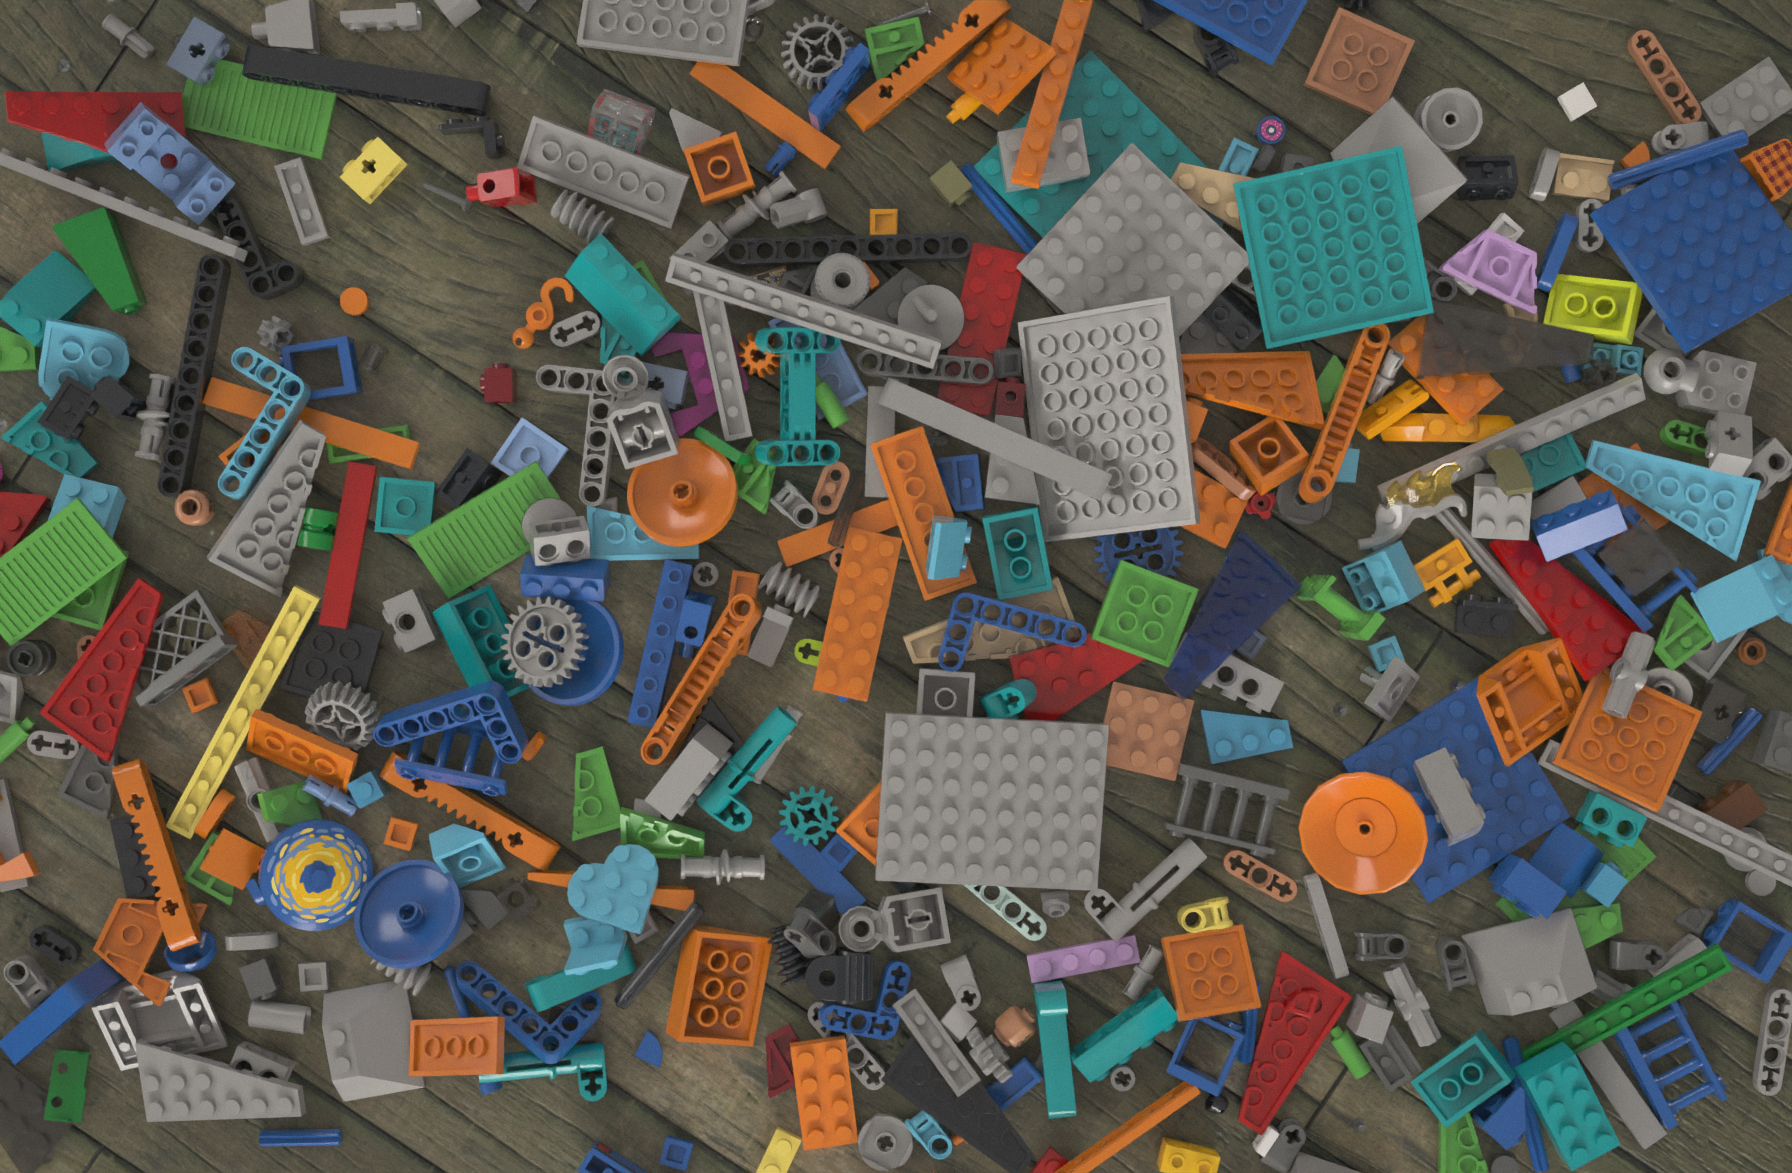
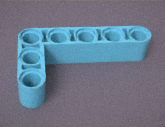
[218,347,311,500]

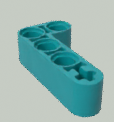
[523,943,637,1012]

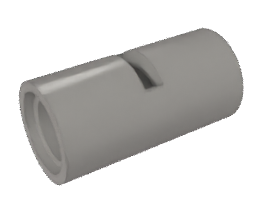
[248,999,311,1034]

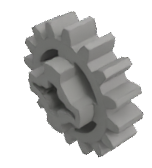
[966,1027,1013,1083]

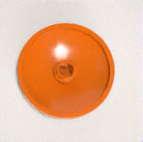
[627,438,738,547]

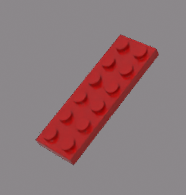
[937,242,1027,417]

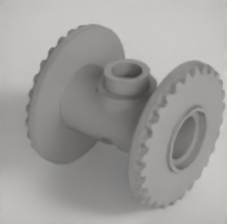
[810,253,870,310]

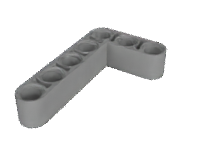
[536,365,617,507]

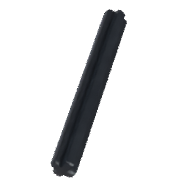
[614,902,705,1010]

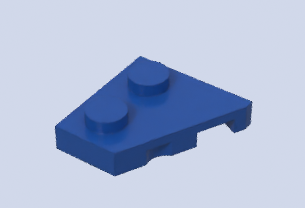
[934,454,985,512]

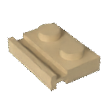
[1551,153,1615,202]

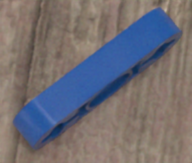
[1536,212,1579,292]

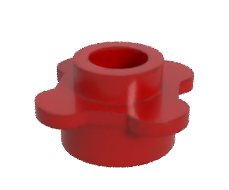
[1245,491,1276,519]

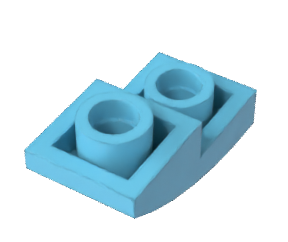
[1579,342,1644,376]

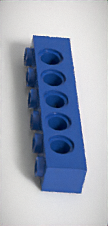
[627,559,695,728]

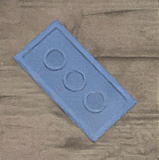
[768,318,868,420]

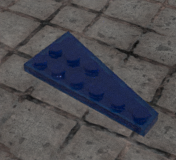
[1163,529,1302,701]

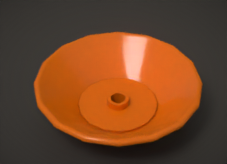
[1298,771,1428,895]

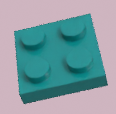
[374,477,437,535]

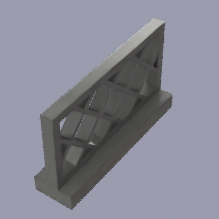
[134,590,239,707]

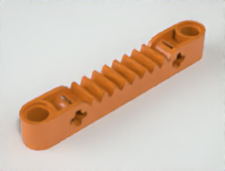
[845,0,1012,132]
[1299,324,1390,504]
[641,594,762,767]
[379,750,561,871]
[112,758,202,952]

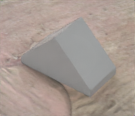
[669,108,723,155]

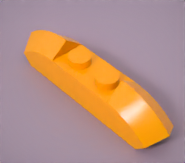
[1380,413,1516,444]

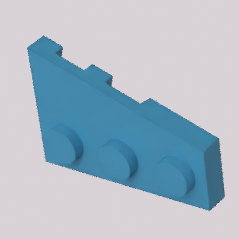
[1200,709,1293,764]

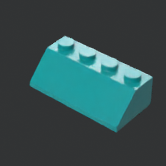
[565,233,681,356]
[432,585,530,701]
[1070,986,1178,1083]

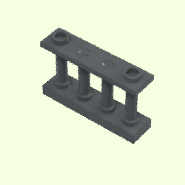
[1163,762,1290,858]

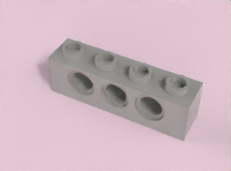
[1171,631,1285,714]

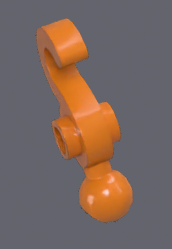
[512,278,575,349]

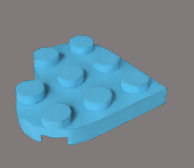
[38,318,130,400]
[567,844,659,934]

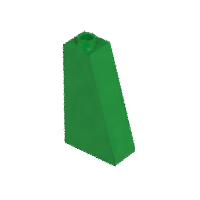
[52,207,147,315]

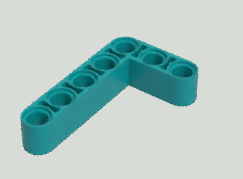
[1034,981,1077,1119]

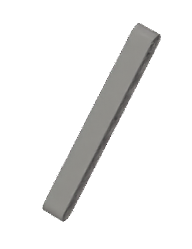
[877,377,1112,501]

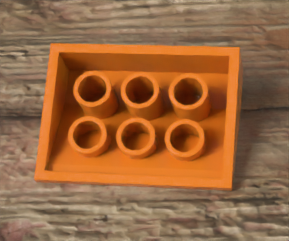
[665,925,772,1047]

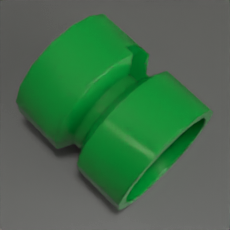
[296,507,339,551]

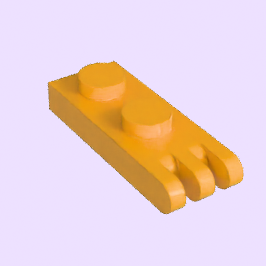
[1356,379,1429,440]

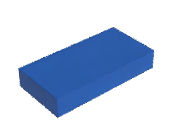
[985,1055,1044,1112]

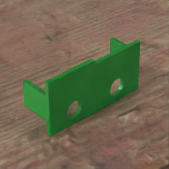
[44,1049,90,1123]

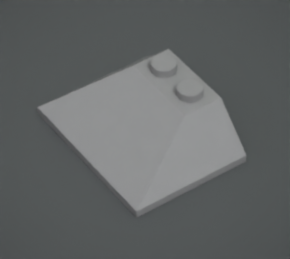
[1330,96,1468,224]
[1462,907,1598,1016]
[91,970,229,1071]
[322,979,426,1102]

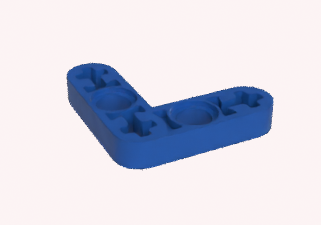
[818,959,911,1040]

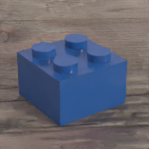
[1487,854,1567,919]

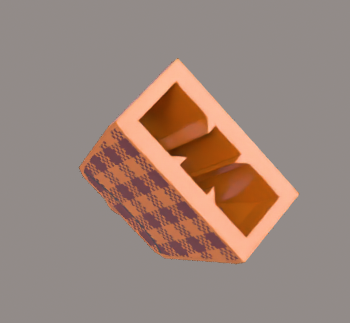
[1739,138,1792,203]

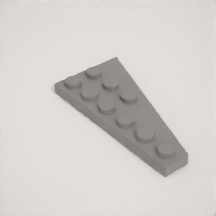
[207,420,326,598]
[135,1039,306,1122]

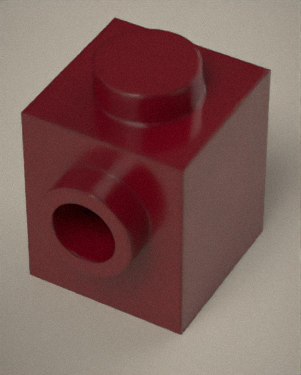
[480,363,517,404]
[994,377,1026,418]

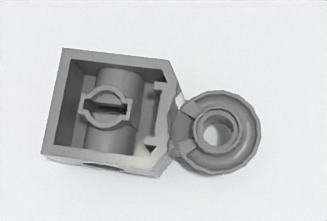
[1643,348,1757,415]
[602,355,680,470]
[839,887,951,952]

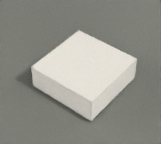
[1557,82,1597,122]
[940,1003,977,1043]
[1252,1124,1280,1157]

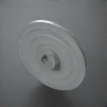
[898,285,964,351]

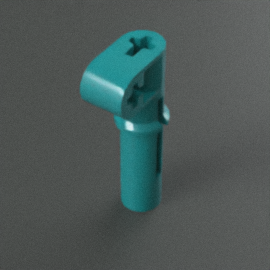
[978,678,1037,719]
[696,705,798,832]
[479,1042,607,1101]

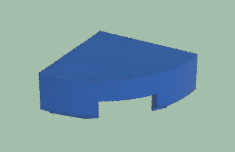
[635,1029,663,1068]

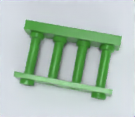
[1295,575,1386,641]

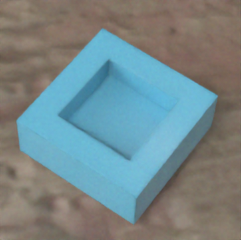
[1367,636,1405,672]

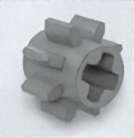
[257,316,294,352]

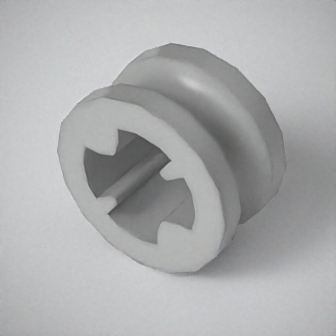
[693,562,719,587]
[1109,1064,1135,1091]

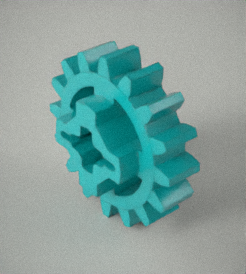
[778,786,839,846]

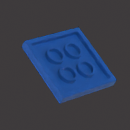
[808,42,871,132]

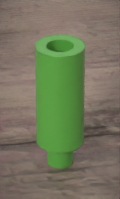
[815,374,850,429]
[0,716,36,763]
[1330,1024,1372,1079]

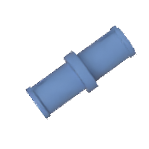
[302,774,358,817]

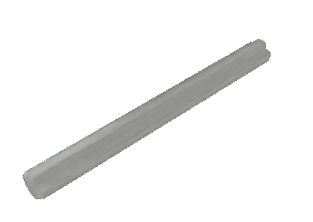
[1435,507,1549,635]

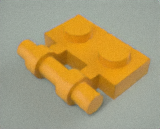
[1413,538,1481,607]

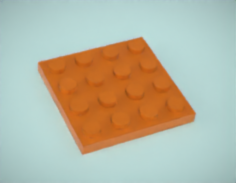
[1552,667,1703,813]

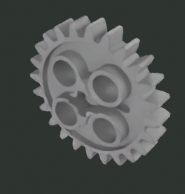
[501,597,589,687]

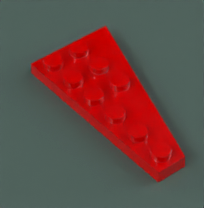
[4,91,186,168]
[39,578,164,762]
[1237,950,1352,1136]

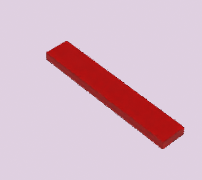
[319,462,378,630]

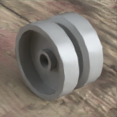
[1413,88,1483,152]

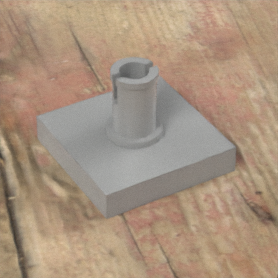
[1360,656,1420,723]

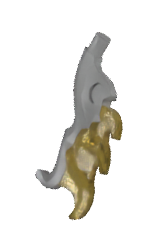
[1357,462,1467,551]

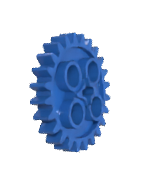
[1093,527,1184,582]

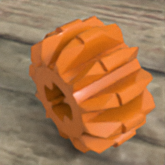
[737,330,780,378]

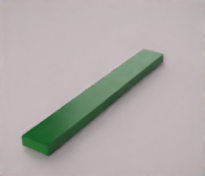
[1521,942,1734,1061]

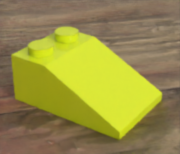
[1543,274,1643,345]

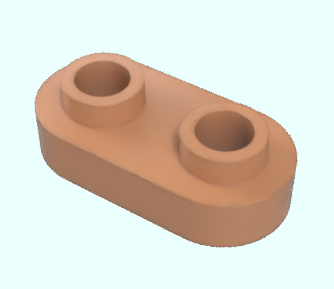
[812,461,850,515]

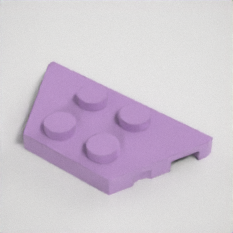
[1439,229,1537,315]

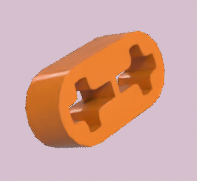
[194,789,236,840]

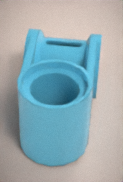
[904,1111,953,1160]

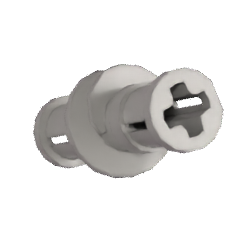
[717,171,797,241]
[135,374,175,461]
[680,849,765,885]

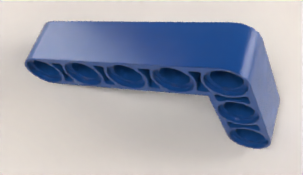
[938,592,1087,672]
[373,681,528,764]
[0,958,125,1065]
[456,961,602,1064]

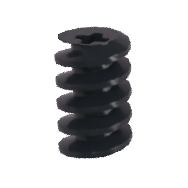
[765,924,809,986]

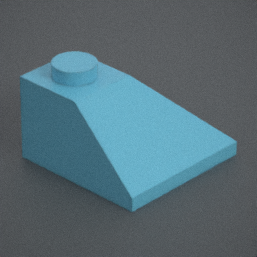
[429,824,507,888]

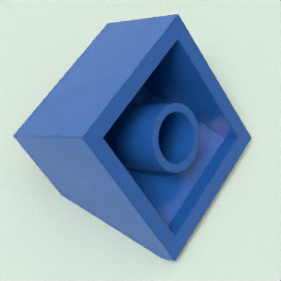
[1470,1080,1526,1150]

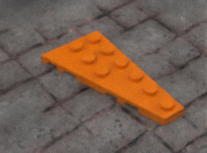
[1181,351,1325,430]

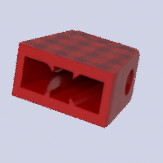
[466,168,537,207]

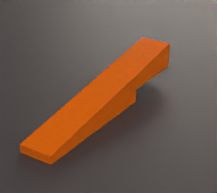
[528,869,696,911]

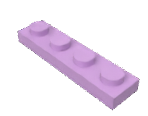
[1026,934,1140,983]

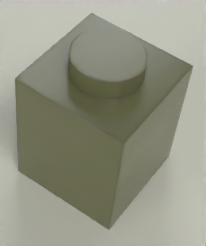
[929,160,972,208]

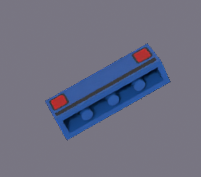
[577,1139,649,1173]

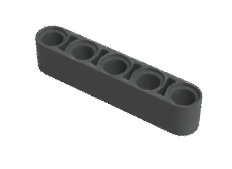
[857,349,995,386]

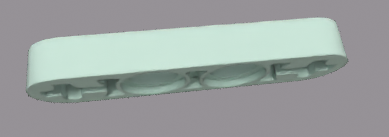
[964,885,1047,941]

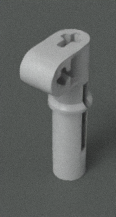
[1083,837,1207,942]

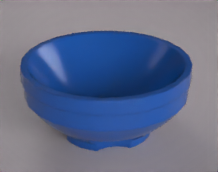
[164,930,217,973]

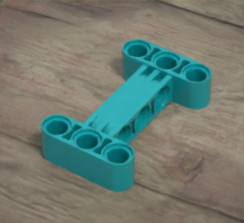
[755,328,841,466]

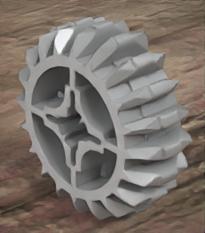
[781,14,855,91]
[305,680,381,751]

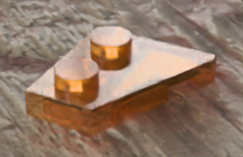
[221,610,272,671]

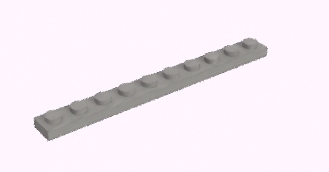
[0,148,248,262]
[665,252,942,369]
[1377,373,1646,506]
[1537,739,1792,887]

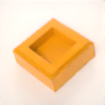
[870,209,898,235]

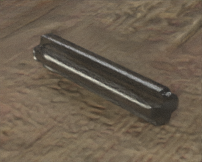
[828,469,866,548]

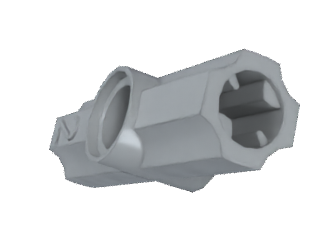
[1602,632,1656,718]
[234,757,288,842]
[1381,961,1441,1047]

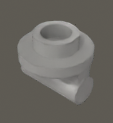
[1040,890,1070,918]

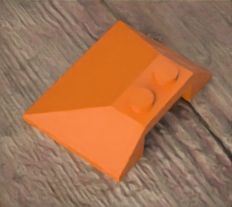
[1476,638,1583,767]

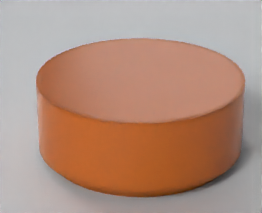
[340,287,370,316]

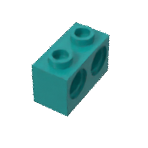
[1575,790,1648,848]

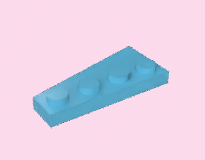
[587,506,700,561]

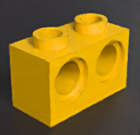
[1156,1137,1221,1173]

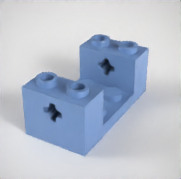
[104,102,236,225]

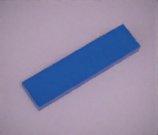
[769,822,867,915]

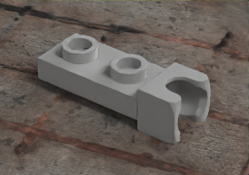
[340,2,422,32]

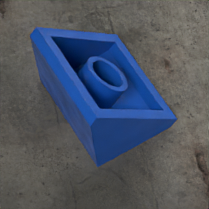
[1528,822,1604,899]

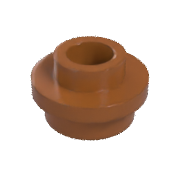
[1737,637,1766,665]

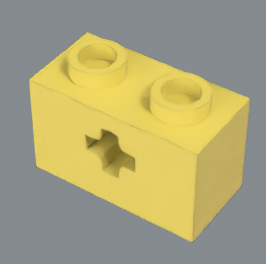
[340,137,408,204]

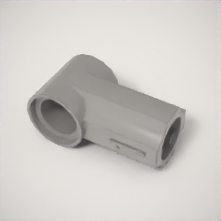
[770,188,828,229]

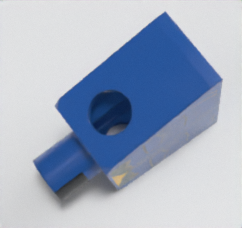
[675,590,718,659]

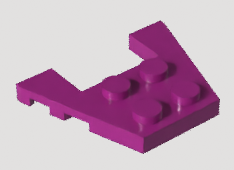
[651,333,750,437]

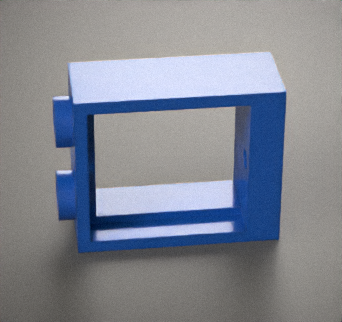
[279,336,363,402]
[1702,898,1792,984]
[1166,1015,1247,1097]

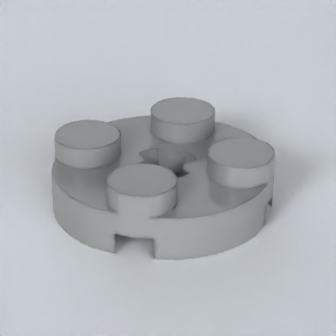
[858,1113,913,1171]

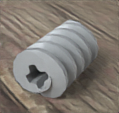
[551,189,615,244]
[757,562,820,618]
[370,959,433,996]

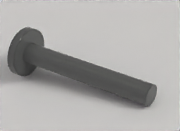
[882,0,932,25]
[423,181,472,212]

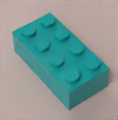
[1514,1041,1621,1171]

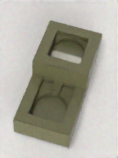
[1486,448,1534,496]

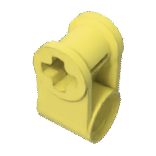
[1177,897,1233,933]

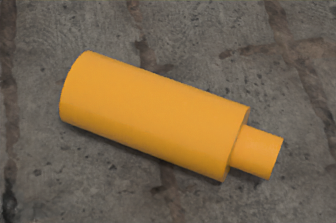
[946,93,982,124]

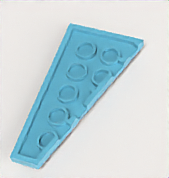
[1584,440,1761,561]

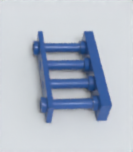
[1572,502,1698,633]
[394,703,512,796]
[1613,1000,1728,1130]

